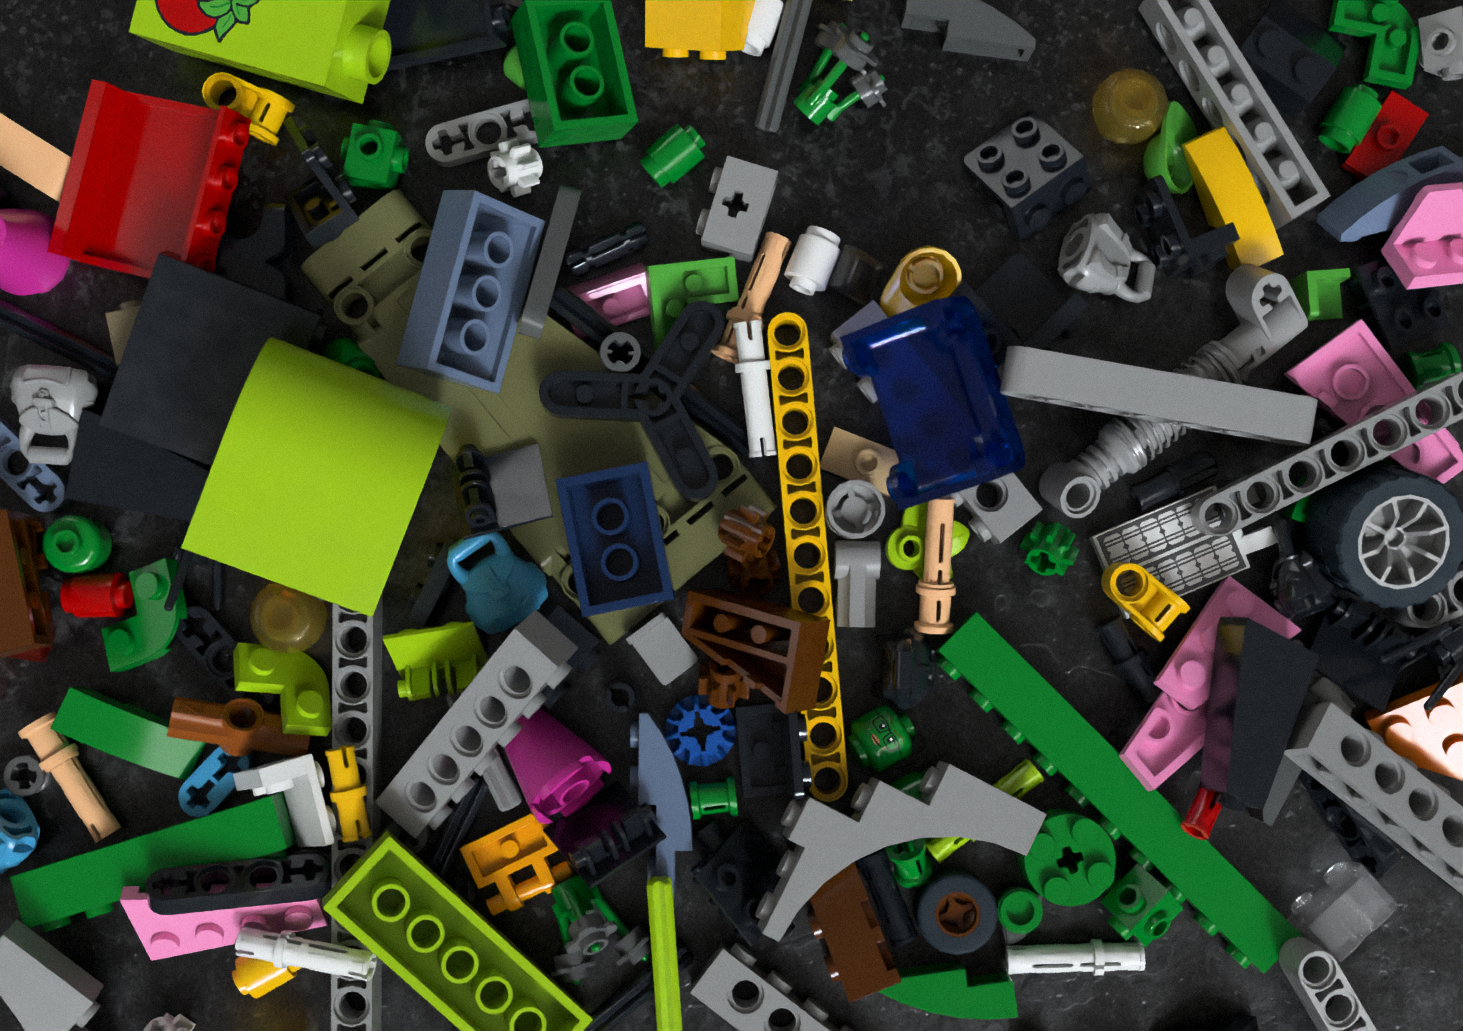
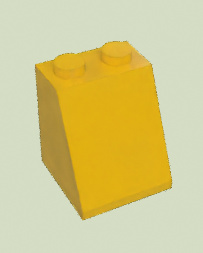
[645,0,755,60]

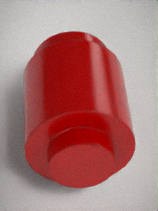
[60,573,134,618]

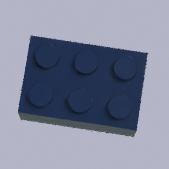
[555,461,676,617]

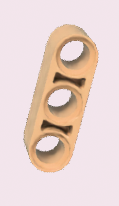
[0,113,71,203]

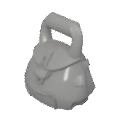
[1057,213,1156,303]
[10,364,99,465]

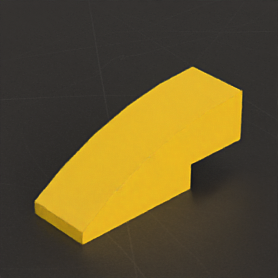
[1181,126,1284,270]

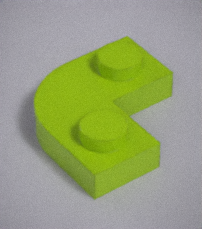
[233,643,332,736]

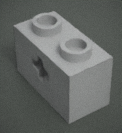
[696,155,778,264]

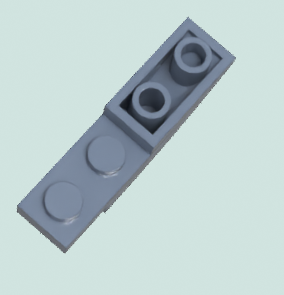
[1317,146,1463,242]
[630,711,693,897]

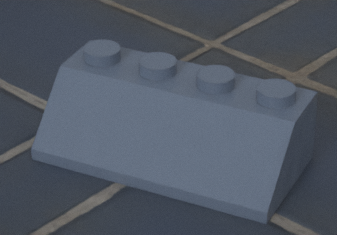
[396,190,545,394]

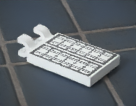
[1089,485,1278,619]

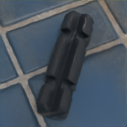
[565,221,649,276]

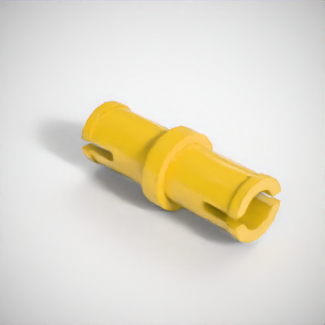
[325,745,372,842]

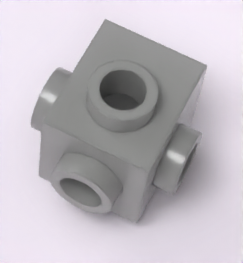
[1417,6,1463,81]

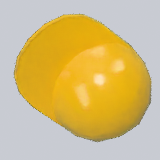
[880,245,962,335]

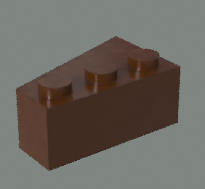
[0,509,53,658]
[681,588,830,714]
[807,862,902,1003]

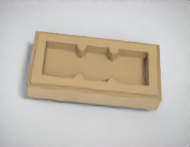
[820,427,917,501]

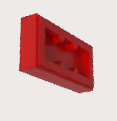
[1340,91,1429,180]

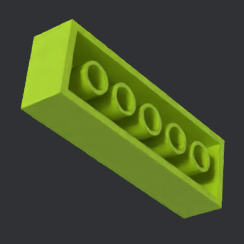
[322,829,593,1031]

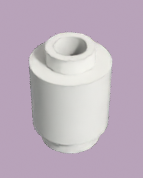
[740,0,785,56]
[784,226,841,296]

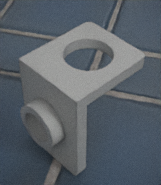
[626,612,698,685]

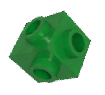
[341,120,409,193]
[1100,863,1184,947]

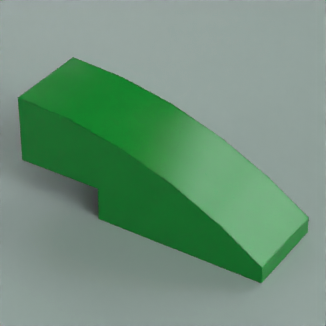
[50,686,208,781]
[878,960,1018,1020]

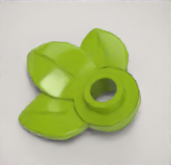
[885,495,970,580]

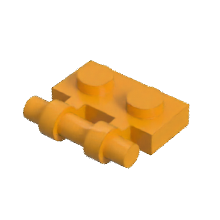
[459,813,575,916]

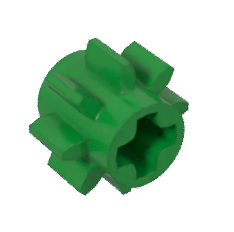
[1020,521,1080,576]

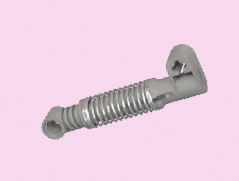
[1039,264,1308,518]

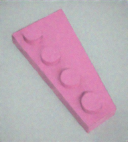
[1283,319,1463,484]
[1118,690,1209,792]
[120,882,329,961]

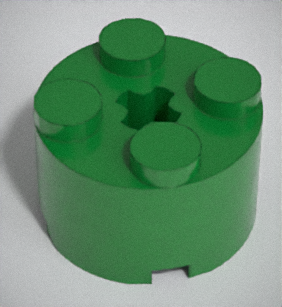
[1016,808,1116,906]

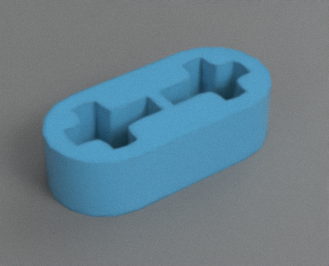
[178,747,255,817]

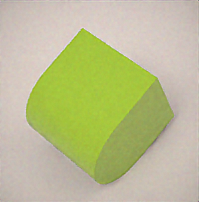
[181,337,453,617]

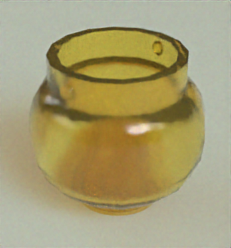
[1092,68,1168,145]
[249,582,328,654]

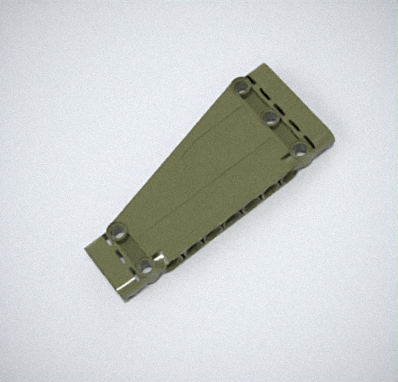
[301,189,778,646]

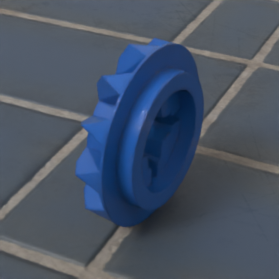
[665,695,736,766]

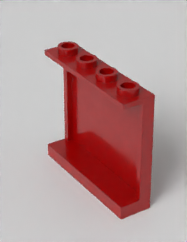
[47,79,252,279]

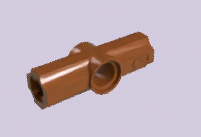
[167,696,311,756]

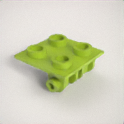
[382,621,489,701]

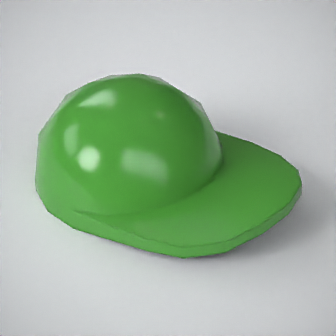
[1142,101,1197,194]

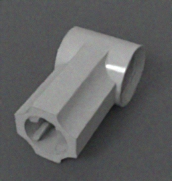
[833,540,881,627]

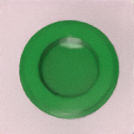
[996,886,1043,934]

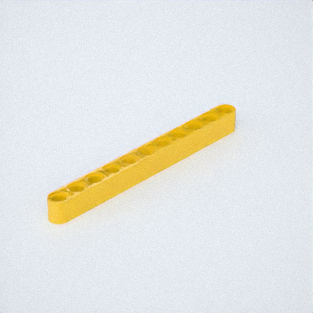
[767,312,848,802]

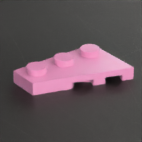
[1153,576,1302,710]

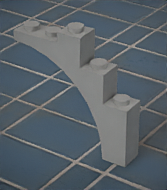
[755,760,1047,942]
[0,919,104,1031]

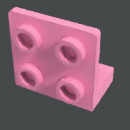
[1381,182,1463,290]

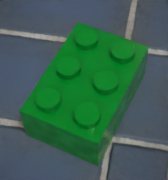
[511,0,638,148]

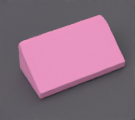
[567,263,650,339]

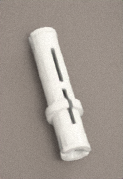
[733,320,777,458]
[235,926,377,982]
[1005,939,1145,976]

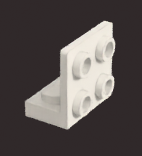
[233,754,336,847]

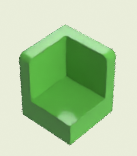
[1289,268,1351,323]

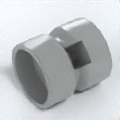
[824,480,885,540]

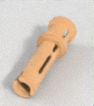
[712,232,792,364]
[914,496,956,634]
[18,711,122,843]

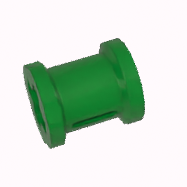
[1400,341,1461,389]
[689,775,739,820]
[885,838,933,888]

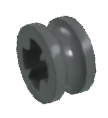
[599,332,641,373]
[3,754,52,796]

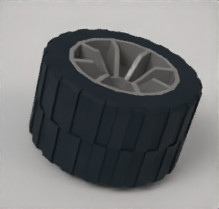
[1305,461,1463,609]

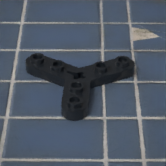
[539,301,724,502]

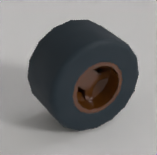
[913,867,998,955]

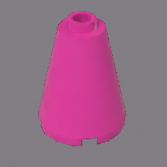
[0,209,70,296]
[504,708,612,824]

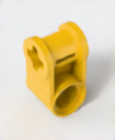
[202,72,295,146]
[1101,561,1190,642]

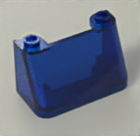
[840,296,1026,511]

